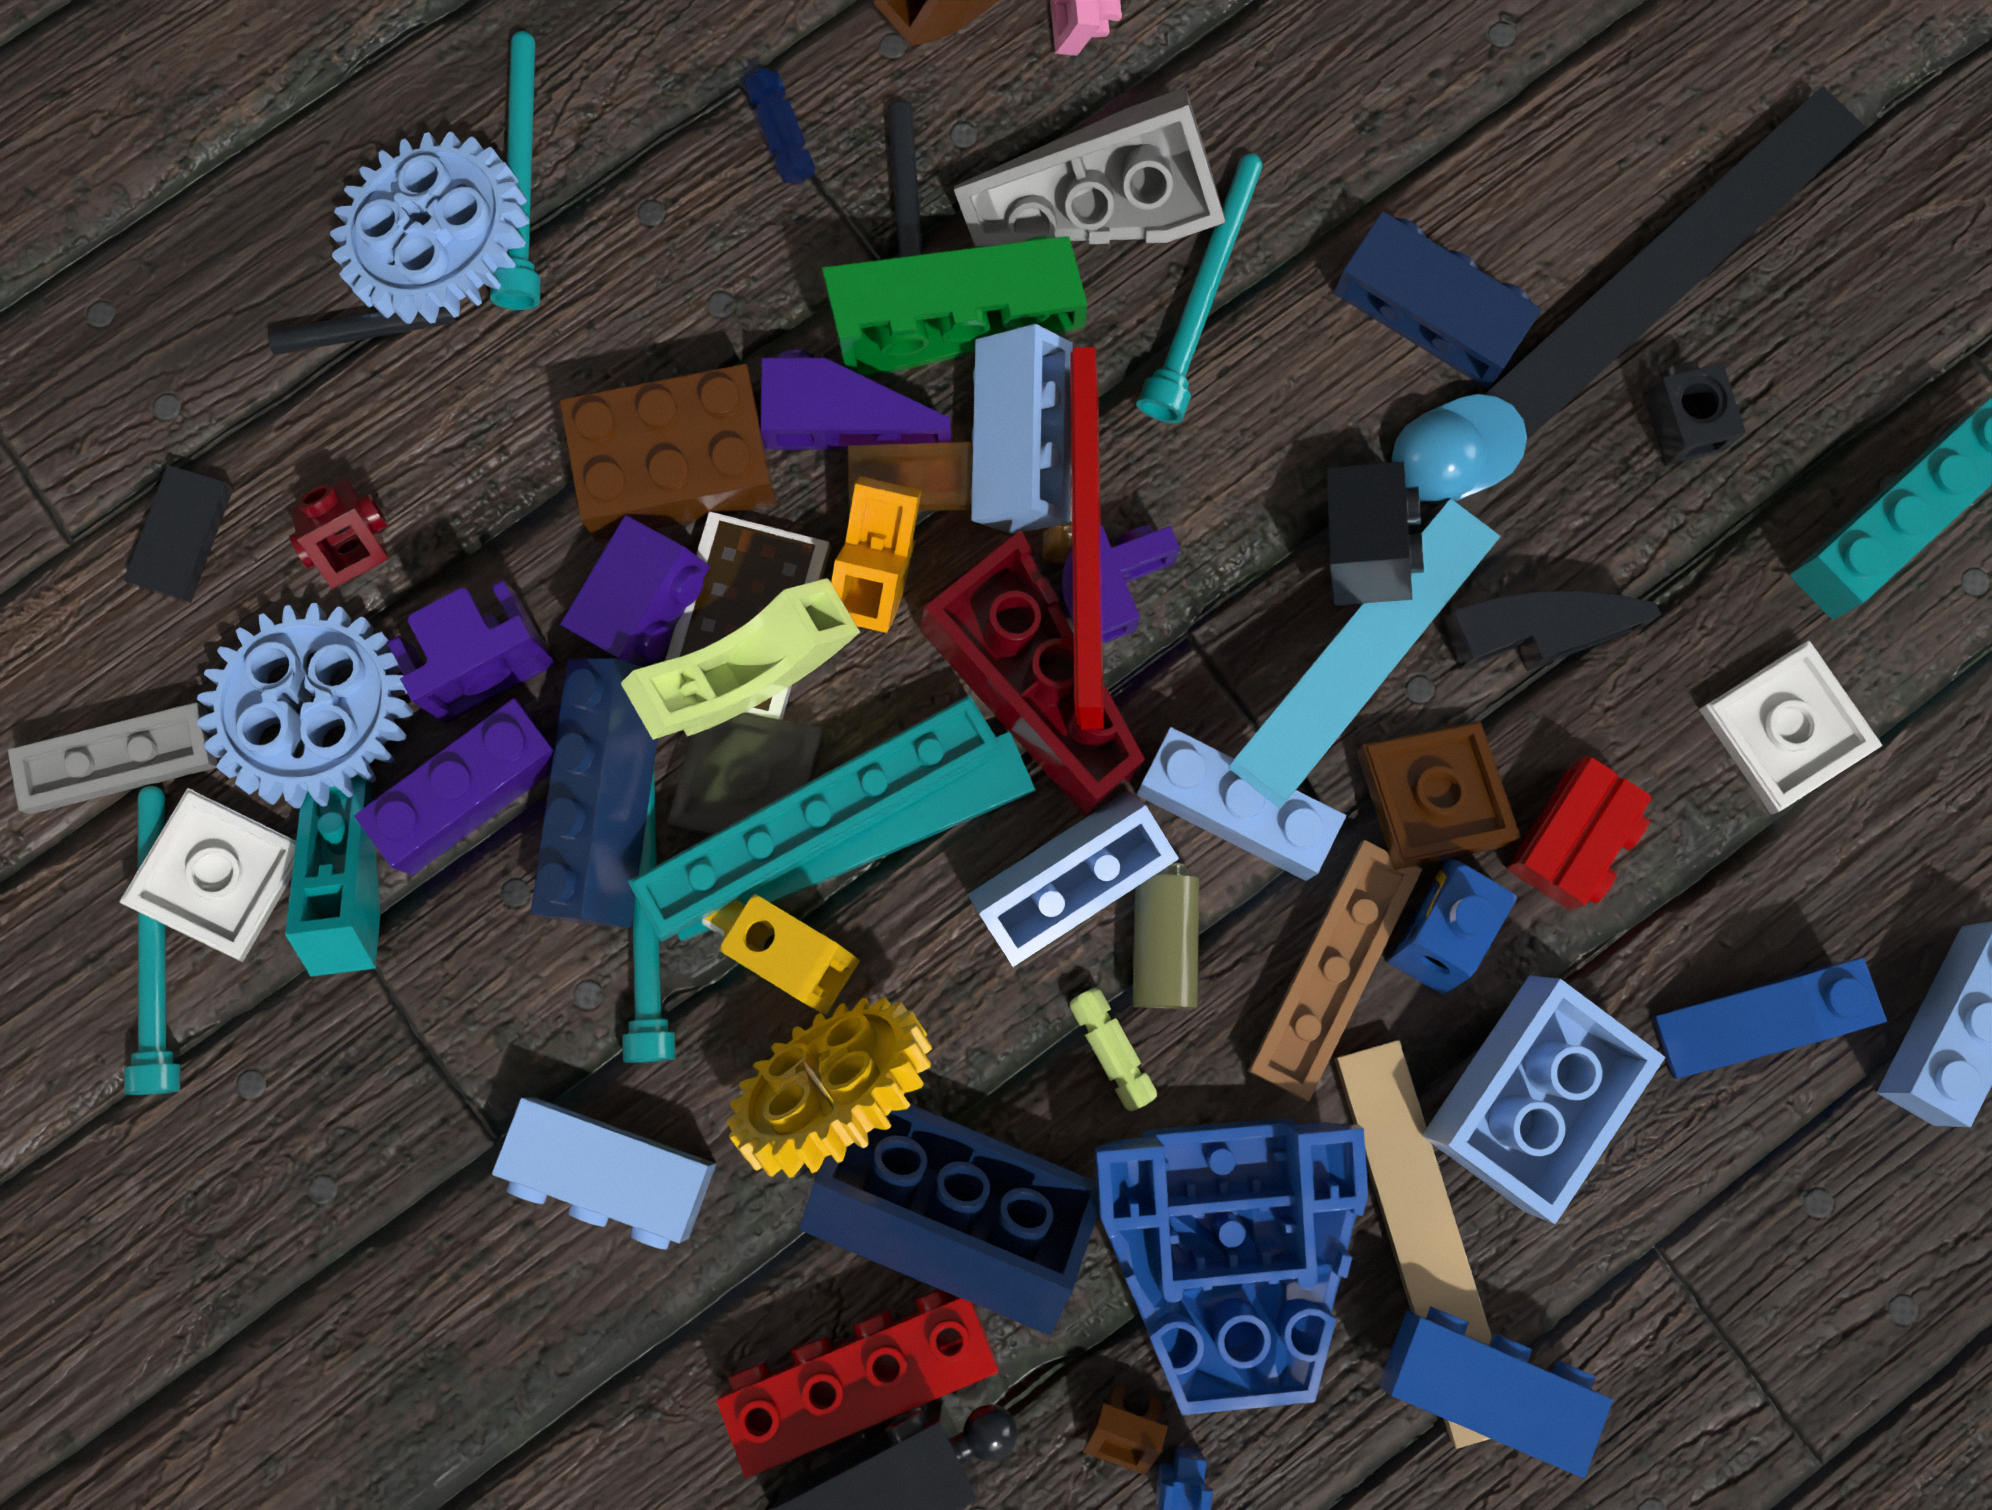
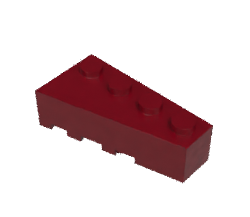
[920,530,1145,817]

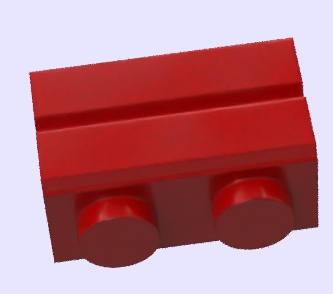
[1506,756,1652,910]

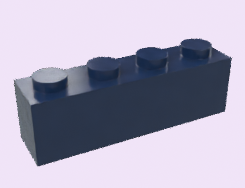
[530,658,658,928]

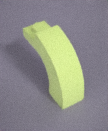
[621,578,860,740]

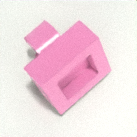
[1050,0,1122,56]

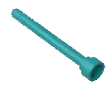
[490,31,541,310]
[1136,153,1262,423]
[622,768,676,1063]
[124,786,180,1095]

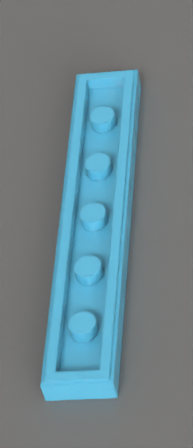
[1229,499,1500,809]

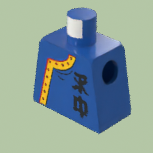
[1386,859,1517,995]

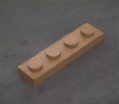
[1247,840,1423,1102]

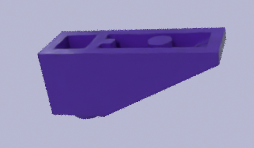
[761,350,951,450]

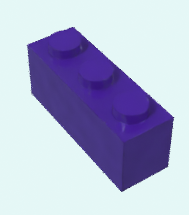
[354,698,555,875]

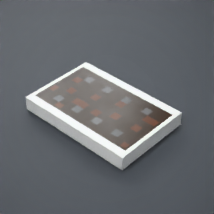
[665,511,831,724]

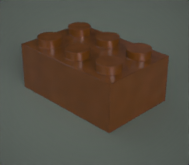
[560,364,778,540]

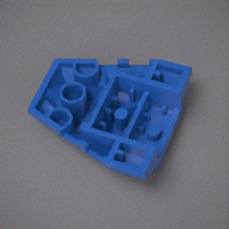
[1094,1118,1368,1415]

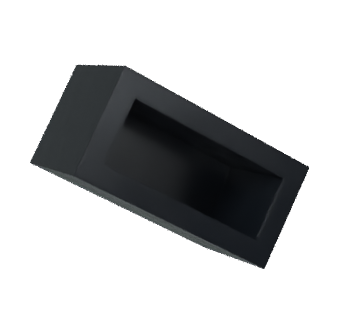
[1327,461,1424,606]

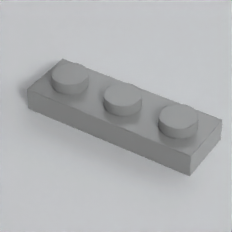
[8,703,217,815]

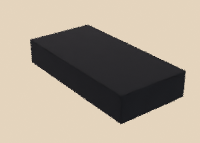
[124,465,234,603]

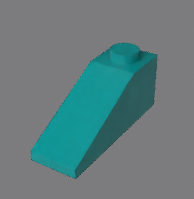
[285,774,380,977]

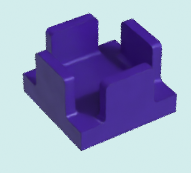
[387,580,557,724]

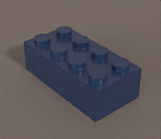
[799,1104,1099,1336]

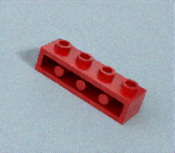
[716,1288,999,1479]

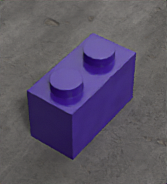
[560,515,710,667]

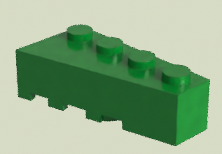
[822,235,1087,378]

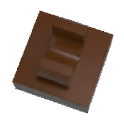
[1083,1384,1168,1475]

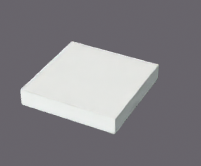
[1699,641,1883,815]
[119,788,296,962]

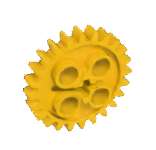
[726,997,932,1178]

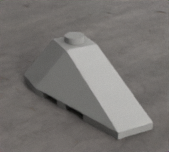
[954,87,1225,246]

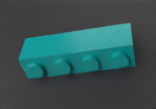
[1789,396,1992,620]

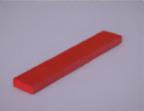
[1070,347,1104,730]

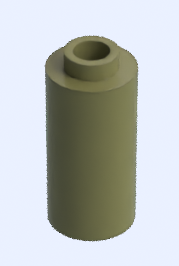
[1133,863,1199,1009]

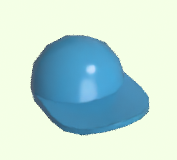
[1392,394,1527,505]

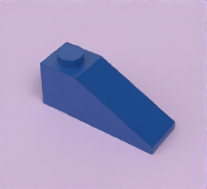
[1652,957,1887,1079]

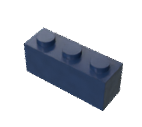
[1334,212,1542,390]

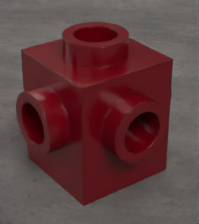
[289,479,389,589]

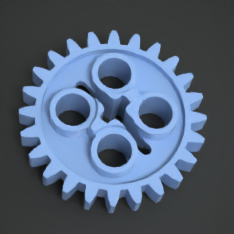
[330,132,529,324]
[197,603,413,808]

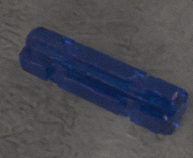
[745,68,815,185]

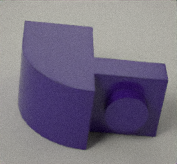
[1060,525,1180,644]

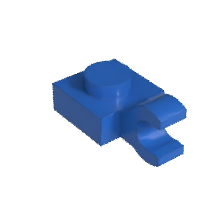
[1156,1445,1213,1510]

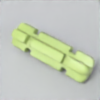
[1070,988,1157,1111]

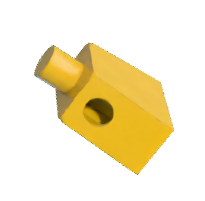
[702,894,860,1015]

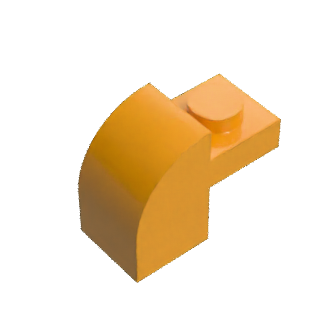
[831,476,922,633]

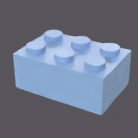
[1422,975,1665,1224]

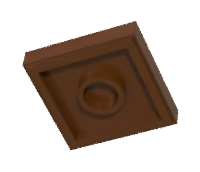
[1357,721,1521,870]

